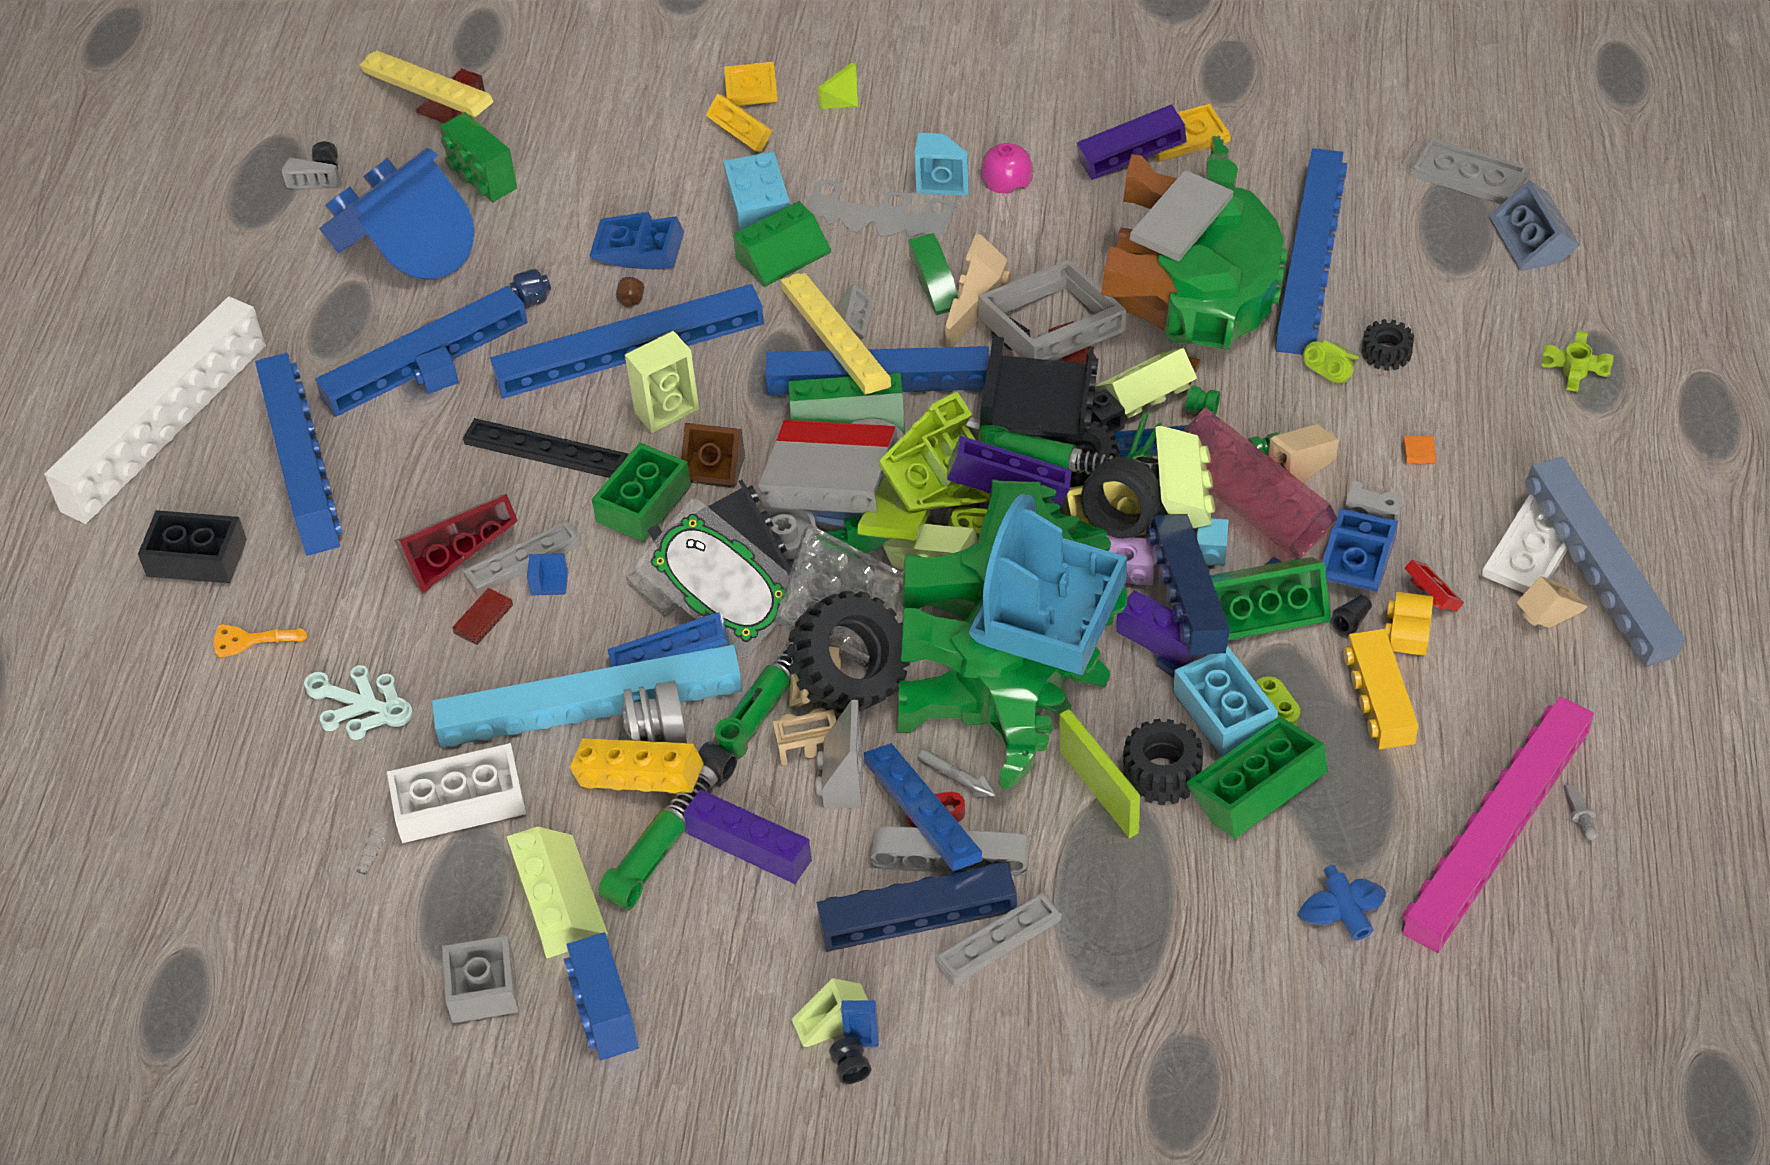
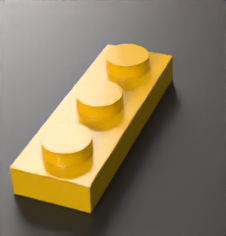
[705,93,773,153]

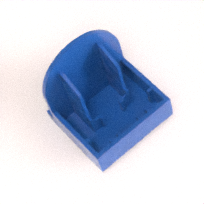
[319,148,474,280]

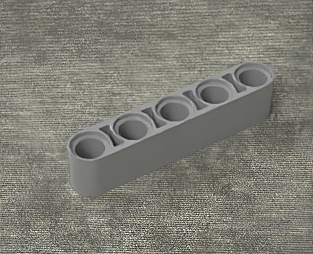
[870,826,1030,876]

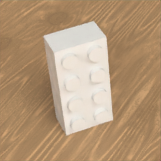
[387,743,527,843]

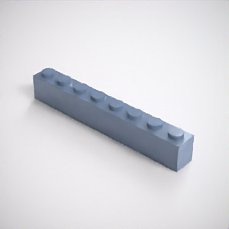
[1525,456,1686,667]

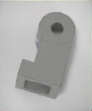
[1345,480,1402,522]

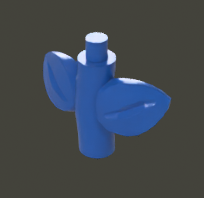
[1298,865,1386,940]

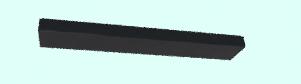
[463,418,629,478]

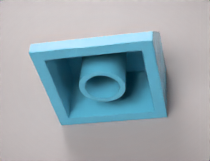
[915,133,969,196]

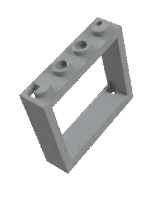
[978,260,1126,360]

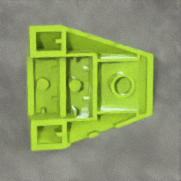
[878,392,990,512]

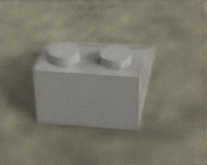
[816,700,863,808]

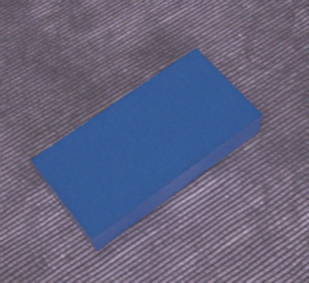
[841,1000,879,1047]

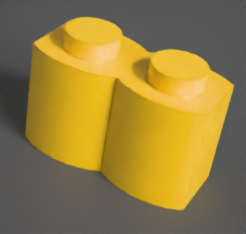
[1385,592,1433,656]

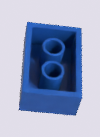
[564,932,639,1061]

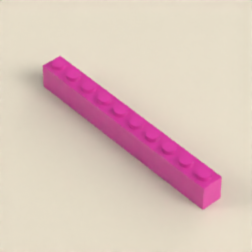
[1402,696,1594,953]

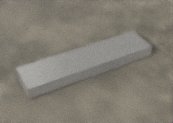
[463,521,581,595]
[935,892,1062,985]

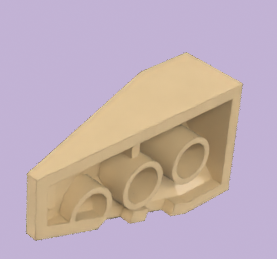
[945,234,1012,347]

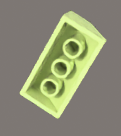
[507,826,609,959]

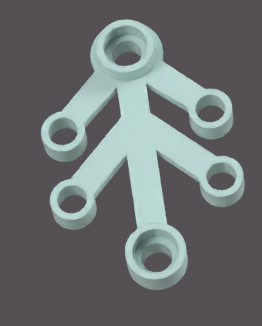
[304,665,413,740]

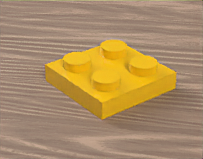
[724,62,778,106]

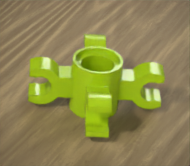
[1541,330,1614,392]

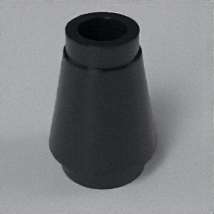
[1331,595,1372,635]

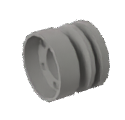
[622,680,687,743]

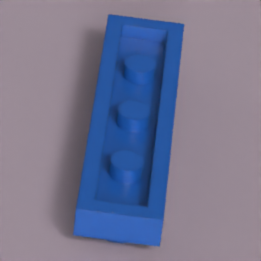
[608,612,729,667]

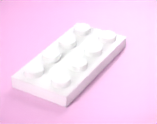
[1482,495,1568,593]

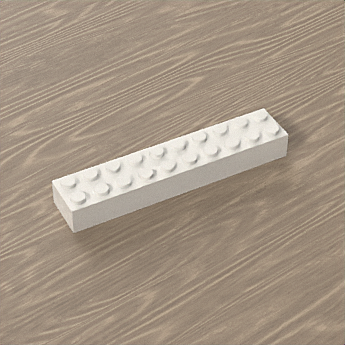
[44,296,266,524]

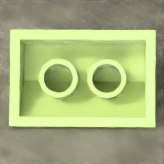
[1095,348,1197,418]
[1156,426,1215,528]

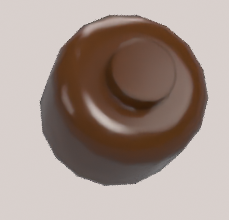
[616,277,645,307]

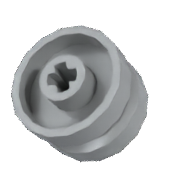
[760,507,818,574]

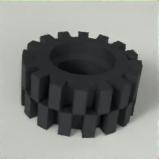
[1362,319,1414,371]

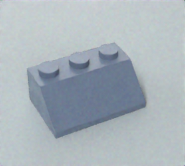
[1489,180,1580,271]

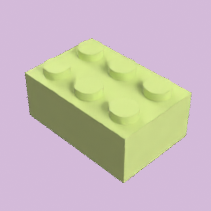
[625,331,699,433]

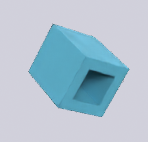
[1197,518,1229,566]

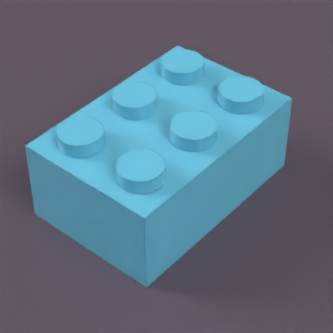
[723,151,790,231]
[1174,646,1278,757]

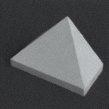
[834,284,873,340]

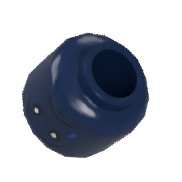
[509,269,551,307]

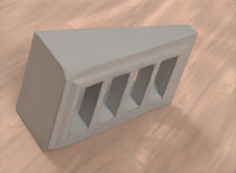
[282,157,342,189]

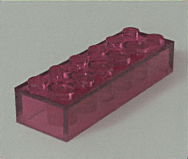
[1183,407,1338,560]

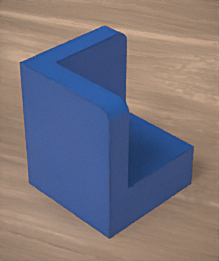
[527,553,568,596]

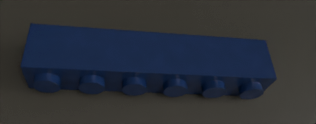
[1146,514,1230,655]
[816,862,1017,952]

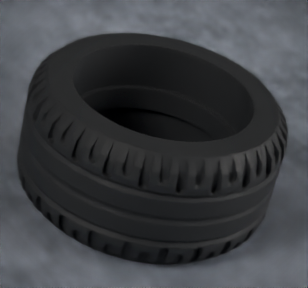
[1081,457,1162,539]

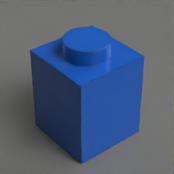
[413,346,459,394]

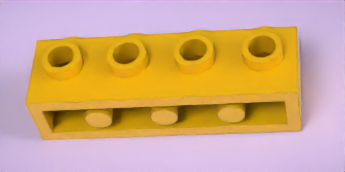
[569,738,704,794]

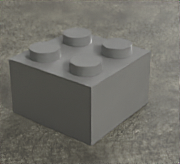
[442,935,519,1023]

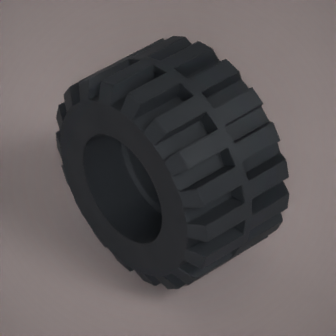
[1123,719,1203,805]

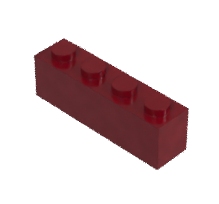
[394,494,518,594]

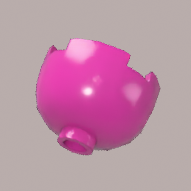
[981,143,1033,194]

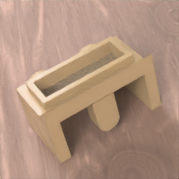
[773,708,836,766]

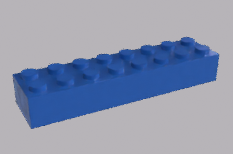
[255,352,343,556]

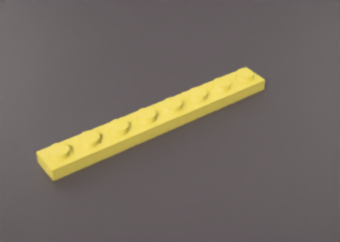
[359,50,494,117]
[781,273,891,395]

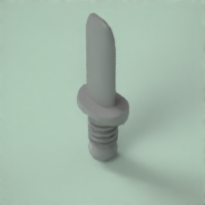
[1564,785,1597,840]

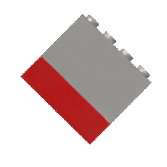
[759,420,898,513]

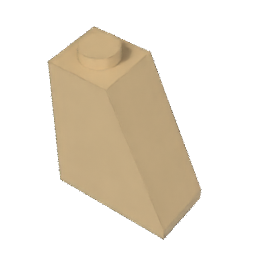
[1267,424,1338,494]

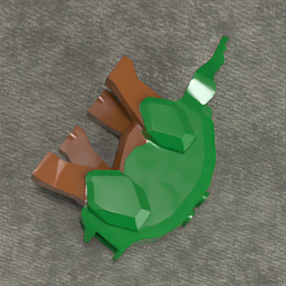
[1101,136,1288,350]

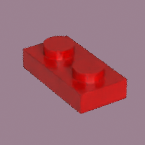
[1404,559,1464,612]

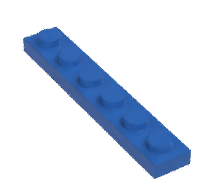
[864,743,982,871]

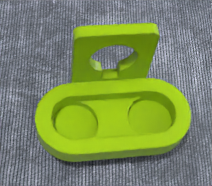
[1303,340,1360,384]

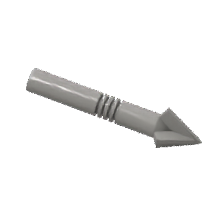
[918,749,996,798]

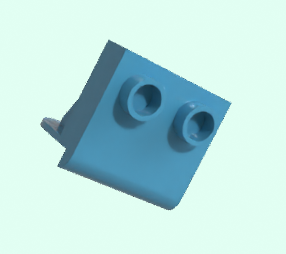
[969,494,1127,675]

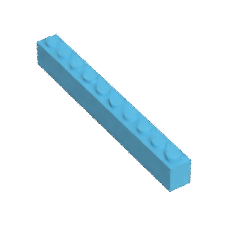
[432,644,743,747]

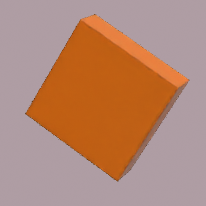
[1403,436,1436,464]

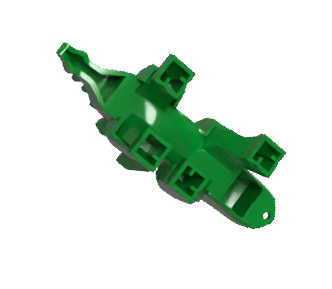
[897,479,1127,789]

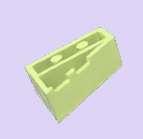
[883,524,979,571]

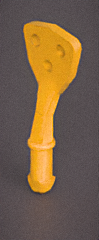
[213,624,308,658]

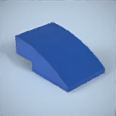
[589,212,684,269]
[1323,509,1398,592]

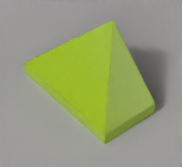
[817,62,858,109]

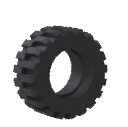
[787,591,910,713]

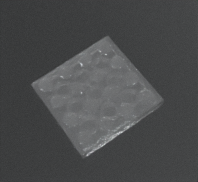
[775,524,903,669]

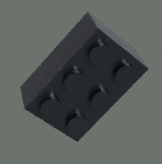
[138,510,247,583]

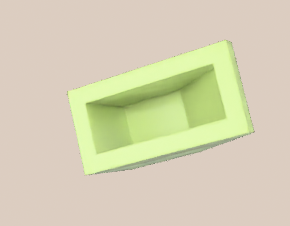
[791,978,868,1047]

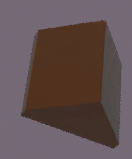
[681,423,745,486]

